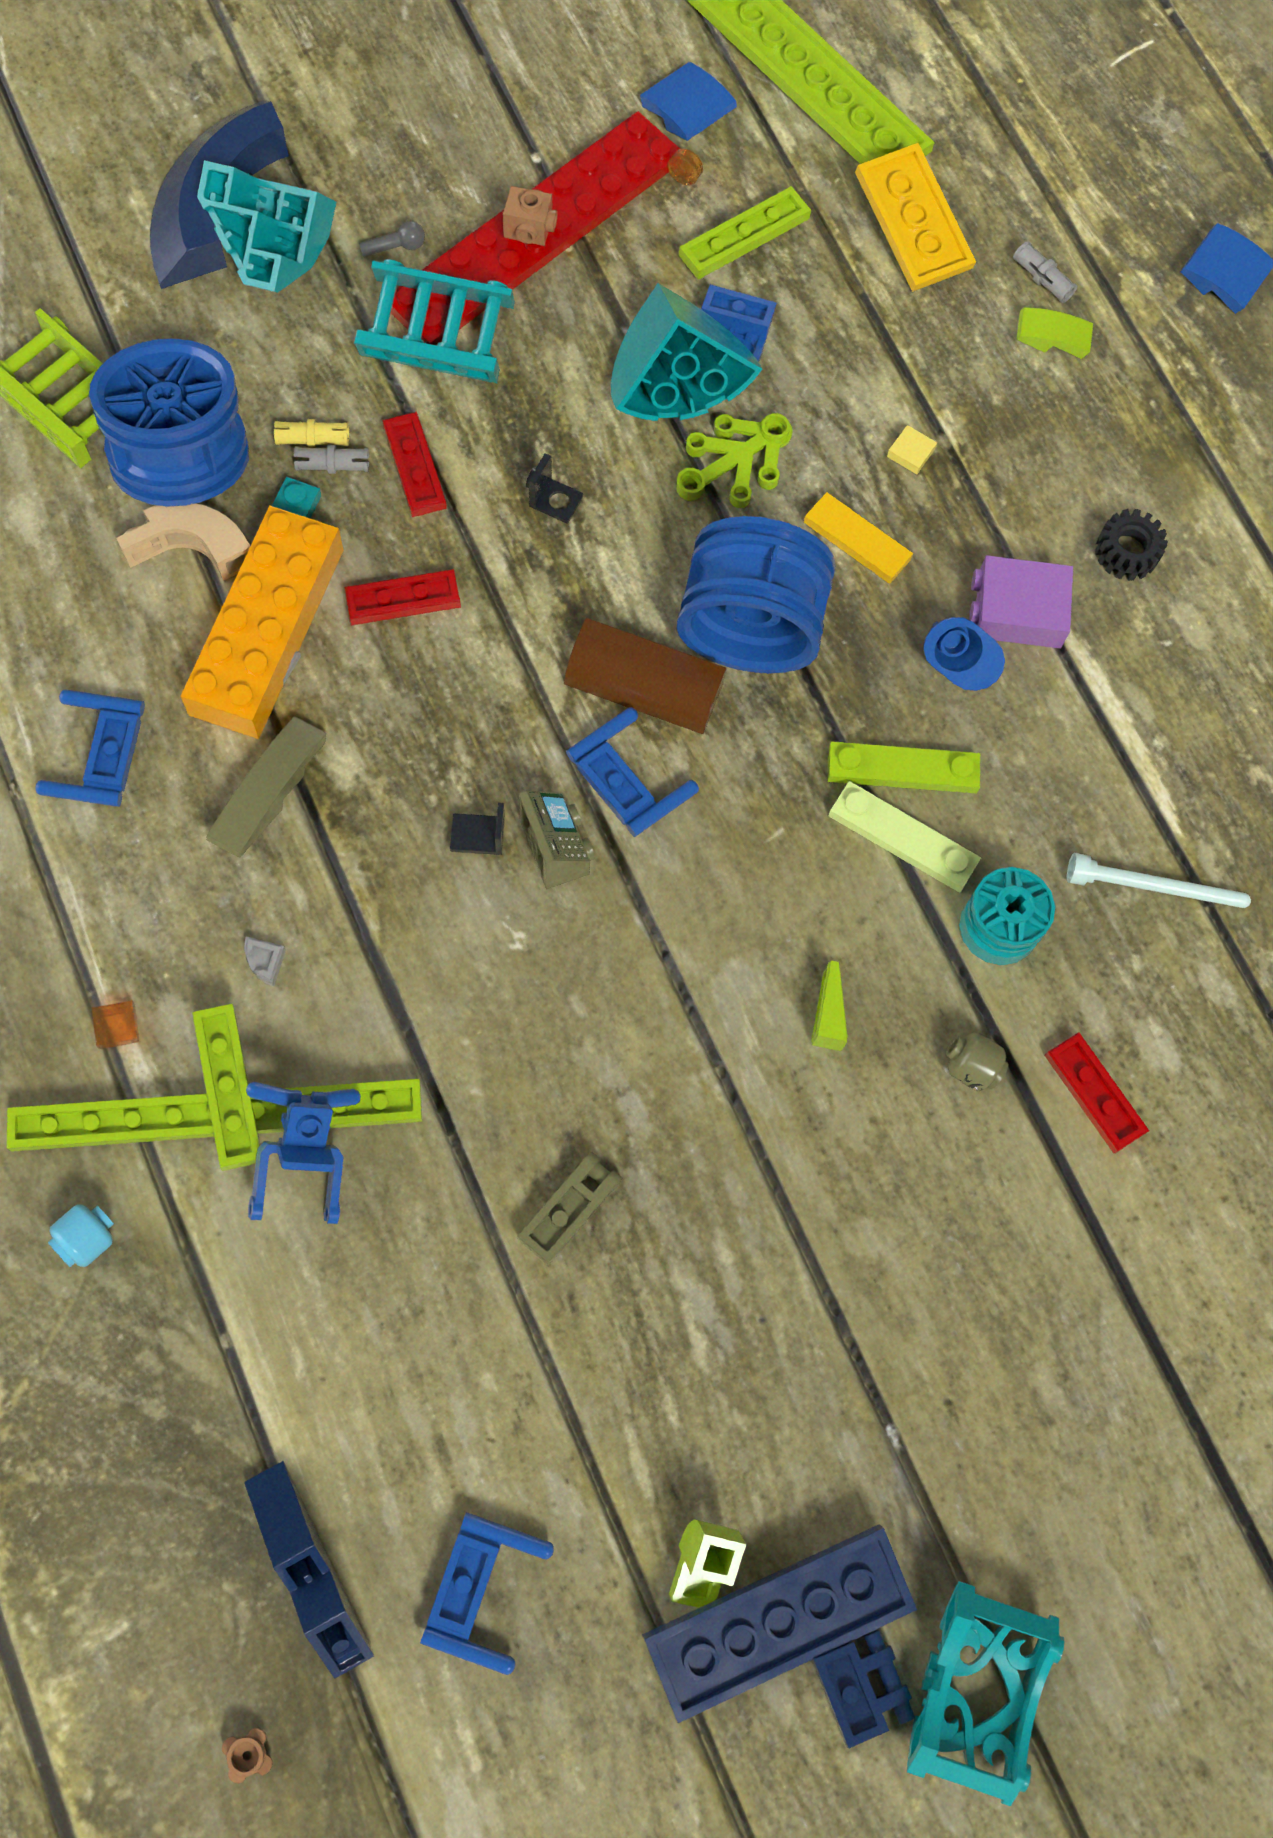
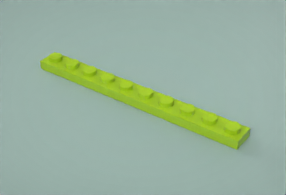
[6,1079,423,1152]

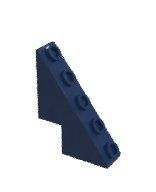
[244,1461,374,1679]

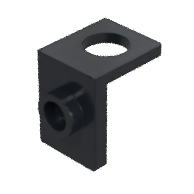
[526,453,583,524]
[450,802,505,855]

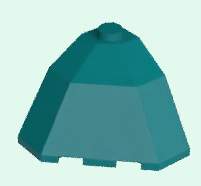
[197,160,337,293]

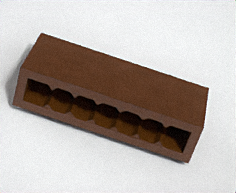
[564,618,727,734]

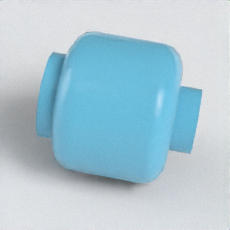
[48,1204,114,1267]

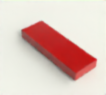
[382,412,447,518]
[344,569,461,626]
[1044,1032,1150,1154]

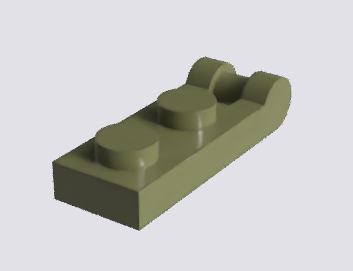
[517,1152,623,1266]

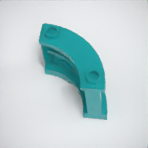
[907,1581,1065,1806]

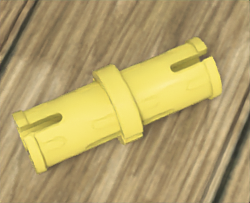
[274,419,349,448]

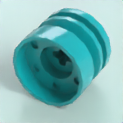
[959,867,1056,965]

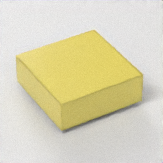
[887,425,937,474]

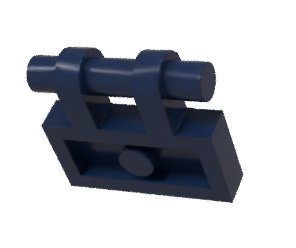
[812,1629,915,1748]

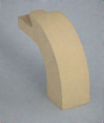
[116,503,250,581]

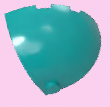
[611,283,763,421]

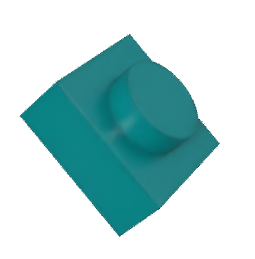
[272,477,321,519]

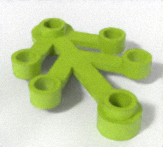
[676,413,793,508]

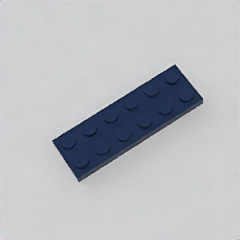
[642,1524,917,1723]

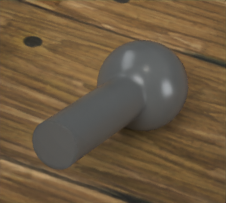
[359,221,425,257]

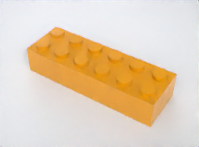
[180,505,344,739]

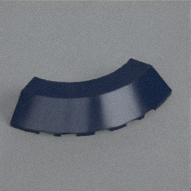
[150,100,289,289]

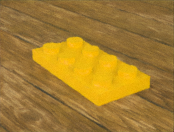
[855,143,976,292]

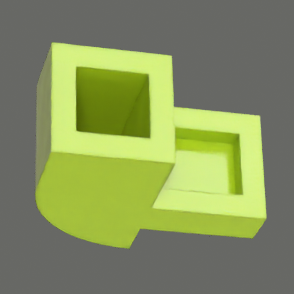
[669,1519,746,1608]

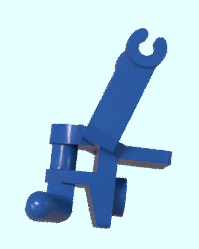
[246,1082,361,1224]

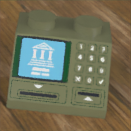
[519,790,595,889]

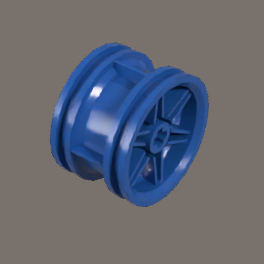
[89,339,249,507]
[677,516,836,674]

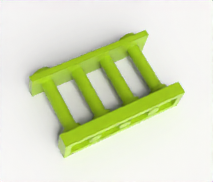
[0,308,103,469]

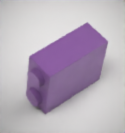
[969,555,1073,649]

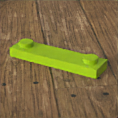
[679,186,811,280]
[827,742,980,794]
[192,1003,260,1171]

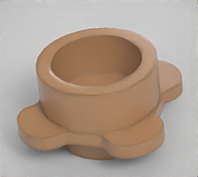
[222,1728,273,1784]

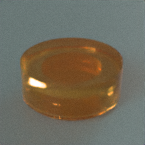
[668,149,703,185]

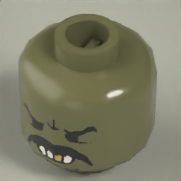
[946,1032,1008,1091]

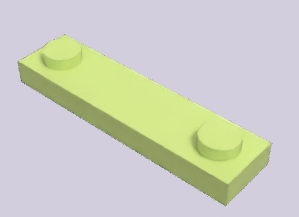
[828,781,981,893]

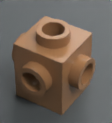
[503,186,557,246]

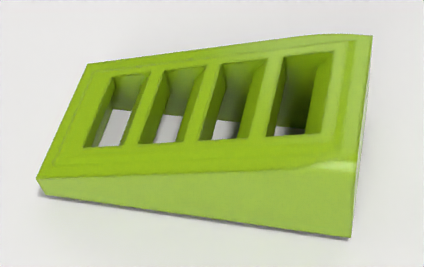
[811,960,848,1051]

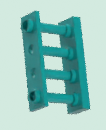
[354,259,515,384]

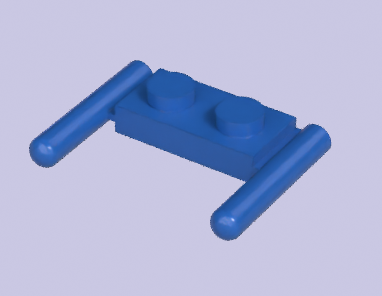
[35,689,145,807]
[566,707,699,837]
[420,1512,554,1675]

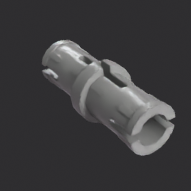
[1013,241,1078,303]
[294,445,369,474]

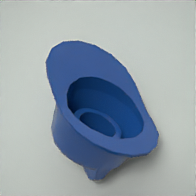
[923,617,1005,691]

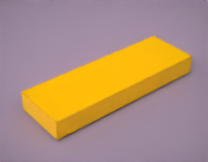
[804,492,913,584]

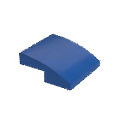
[640,62,737,141]
[1180,223,1273,314]
[701,284,777,362]

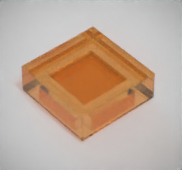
[92,1000,140,1049]

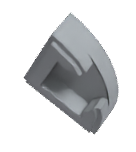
[244,936,286,986]

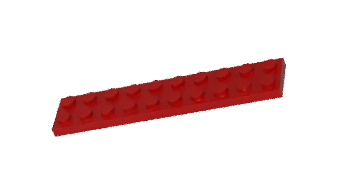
[391,111,684,346]

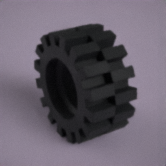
[1095,509,1168,581]

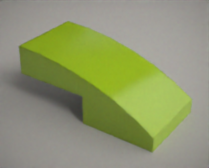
[1016,307,1093,359]

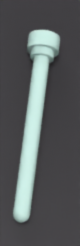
[1067,853,1251,908]

